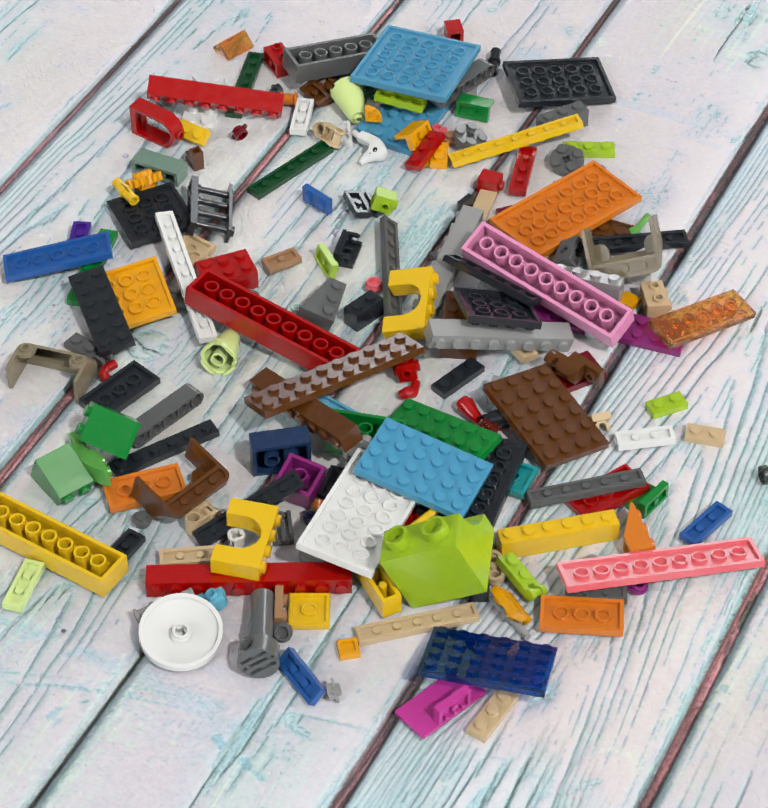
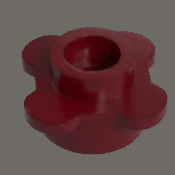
[231,124,248,141]

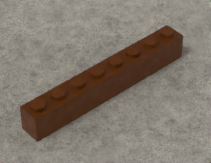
[249,367,363,453]

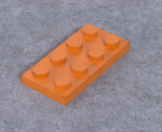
[102,463,186,513]
[539,595,624,637]

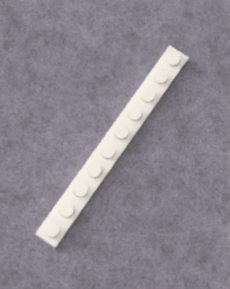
[155,211,218,344]

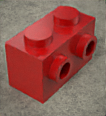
[263,42,289,79]

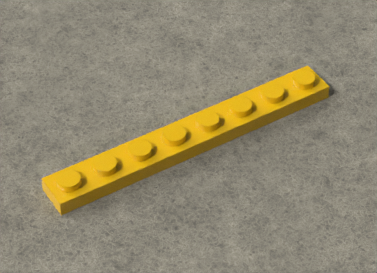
[448,114,584,168]

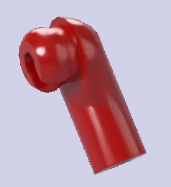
[98,360,118,382]

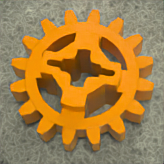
[125,169,163,191]

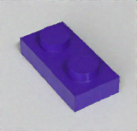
[69,221,92,240]

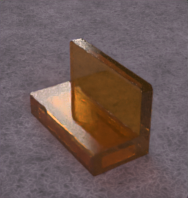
[213,30,254,61]

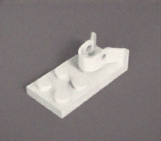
[182,75,226,134]

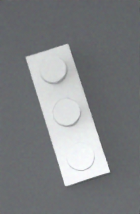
[289,98,314,136]
[614,425,676,451]

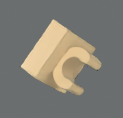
[590,411,612,431]

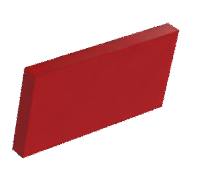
[564,463,650,515]

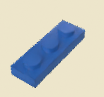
[679,501,733,545]
[279,647,327,706]

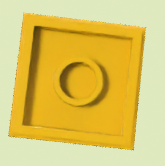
[288,593,331,630]

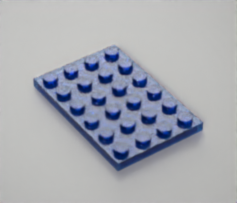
[417,626,558,698]

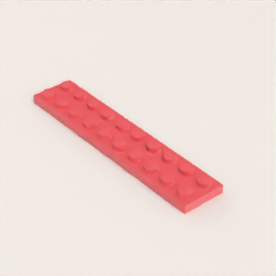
[556,537,765,593]

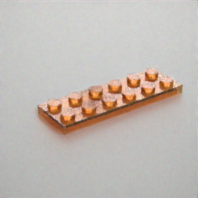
[648,289,756,350]

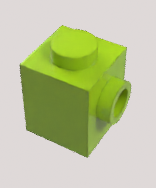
[370,186,399,215]

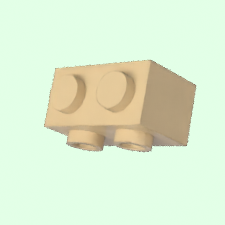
[639,280,672,319]

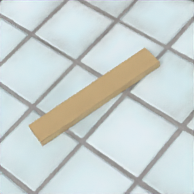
[354,602,480,647]

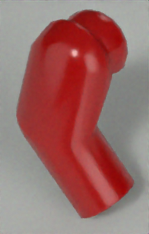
[398,379,421,400]

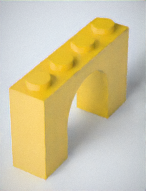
[382,266,439,340]
[210,498,282,581]

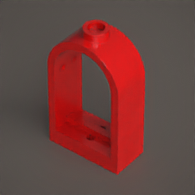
[129,97,184,148]

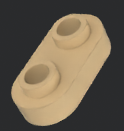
[489,549,505,585]

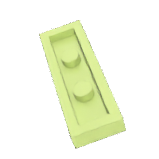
[2,558,45,613]

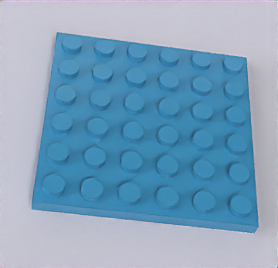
[350,25,481,104]

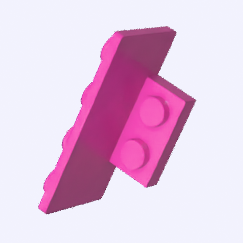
[395,667,486,739]

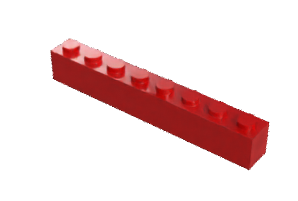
[147,74,284,119]

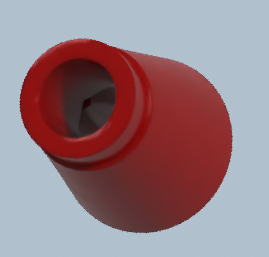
[456,396,482,424]

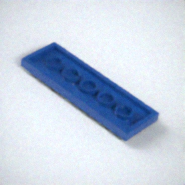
[3,231,113,283]

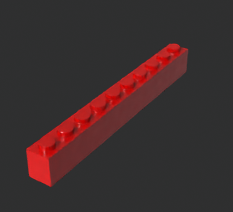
[145,562,352,597]

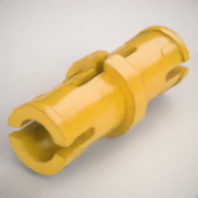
[112,177,139,206]

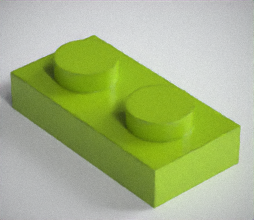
[314,243,339,279]
[645,391,688,419]

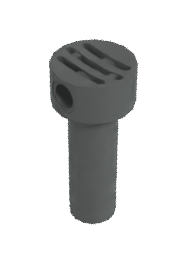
[237,588,280,678]

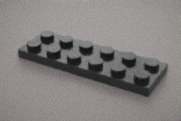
[68,265,136,358]

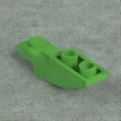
[69,431,112,486]

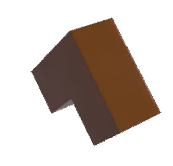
[185,146,204,171]

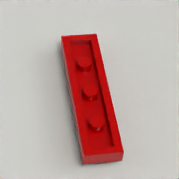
[508,146,537,197]

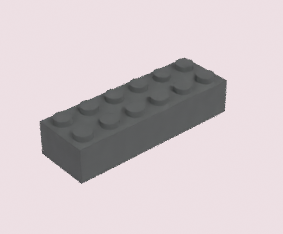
[282,32,378,83]

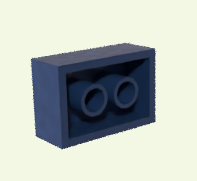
[249,425,311,477]

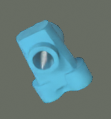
[197,587,228,611]

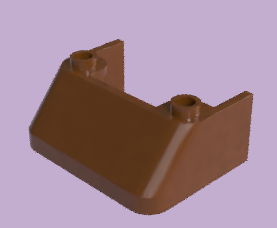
[131,437,229,519]

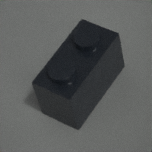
[344,289,384,332]

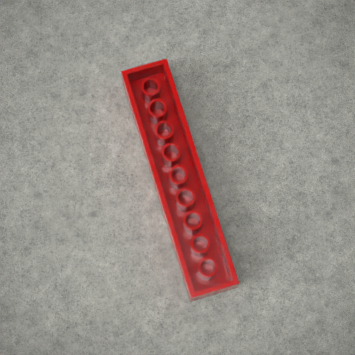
[185,268,361,370]

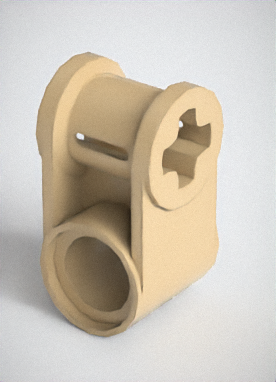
[313,122,346,149]
[185,500,222,536]

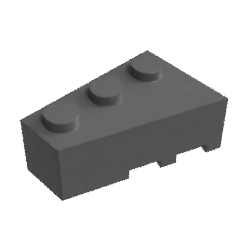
[296,277,347,332]

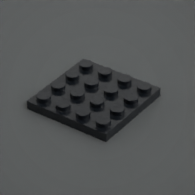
[106,182,187,249]
[453,287,542,331]

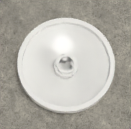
[139,593,223,672]

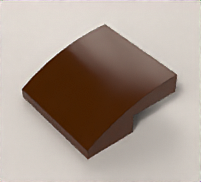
[299,77,335,107]

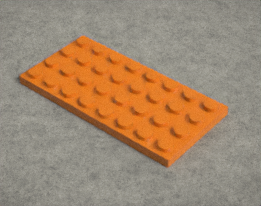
[489,160,642,257]

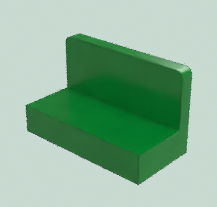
[455,93,494,123]
[626,480,669,519]

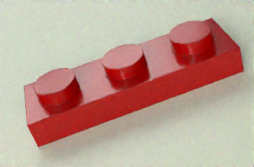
[404,131,446,172]

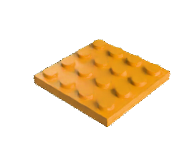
[106,256,177,329]

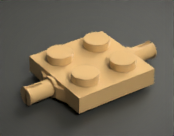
[165,234,216,269]

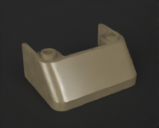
[581,214,663,278]
[6,343,98,404]

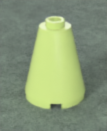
[330,76,365,124]
[201,329,240,376]

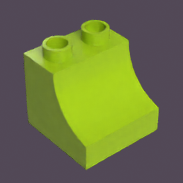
[379,513,494,609]

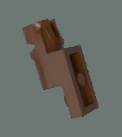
[544,349,605,386]

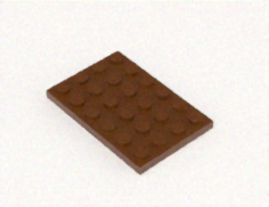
[482,363,610,471]

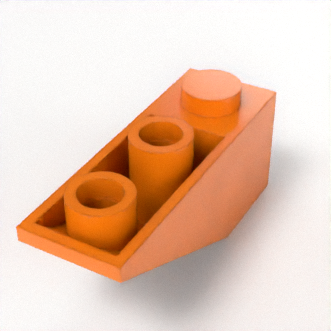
[623,502,656,553]

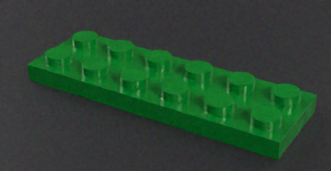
[390,398,502,460]

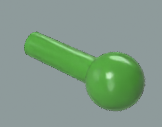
[628,213,651,234]

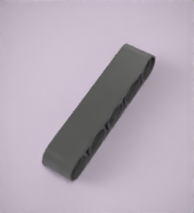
[428,58,495,108]
[133,383,204,448]

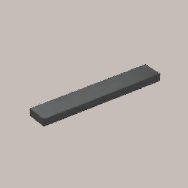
[526,468,646,509]

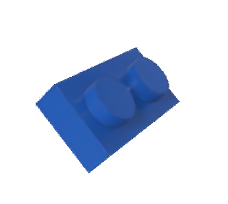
[302,183,333,215]

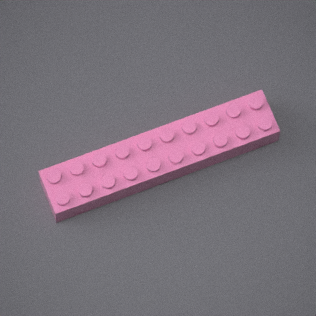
[461,221,634,348]

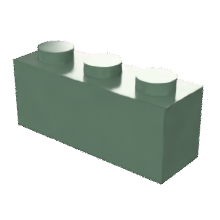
[131,148,188,187]

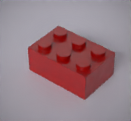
[194,249,259,290]

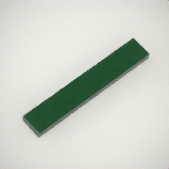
[225,52,264,119]
[247,140,334,200]

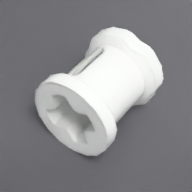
[227,527,246,548]

